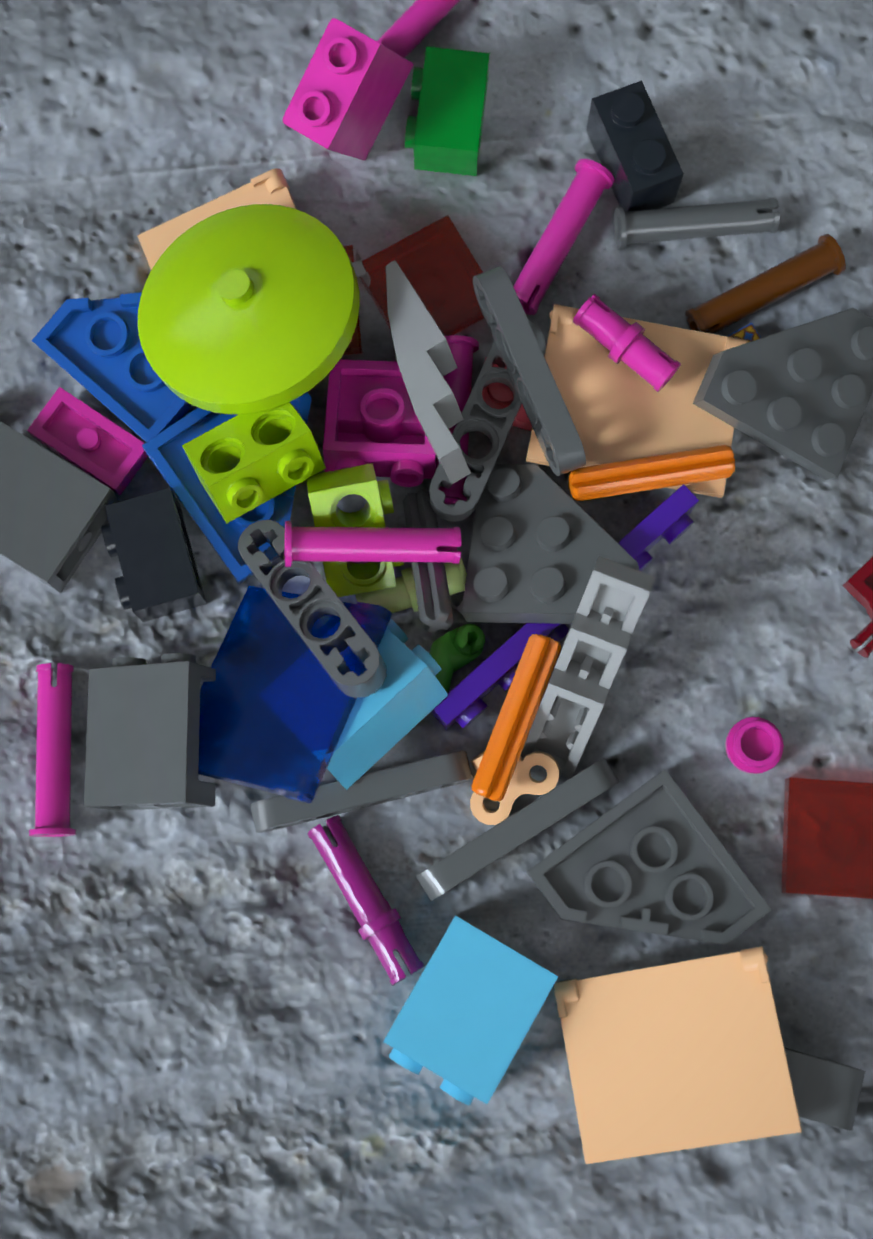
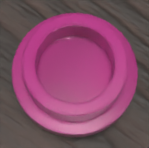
[725,717,784,774]

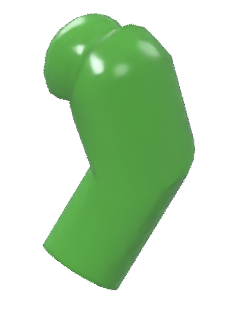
[429,623,485,693]

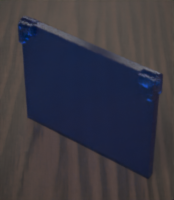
[198,586,392,804]

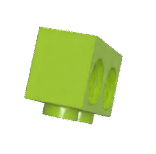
[182,402,326,523]
[307,463,404,598]

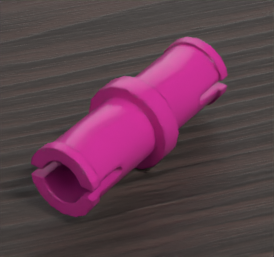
[572,294,681,392]

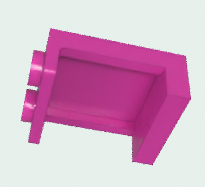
[282,18,414,161]

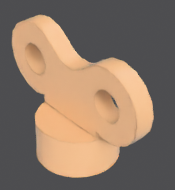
[470,750,560,825]

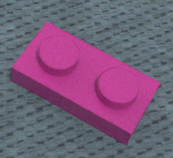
[27,387,148,495]

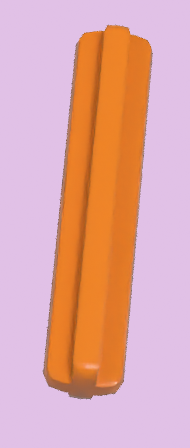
[569,445,735,501]
[471,634,561,801]

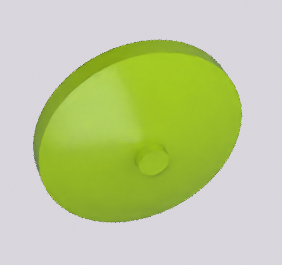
[138,204,360,415]

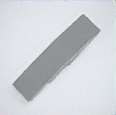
[386,260,471,485]
[520,556,655,778]

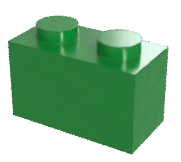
[405,46,490,176]

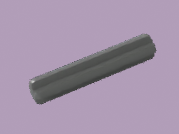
[403,489,454,633]

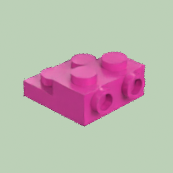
[323,360,436,487]

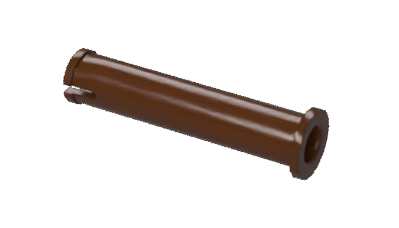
[685,234,846,334]

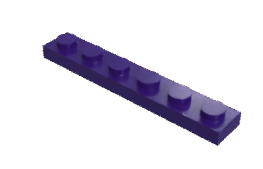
[432,484,699,731]

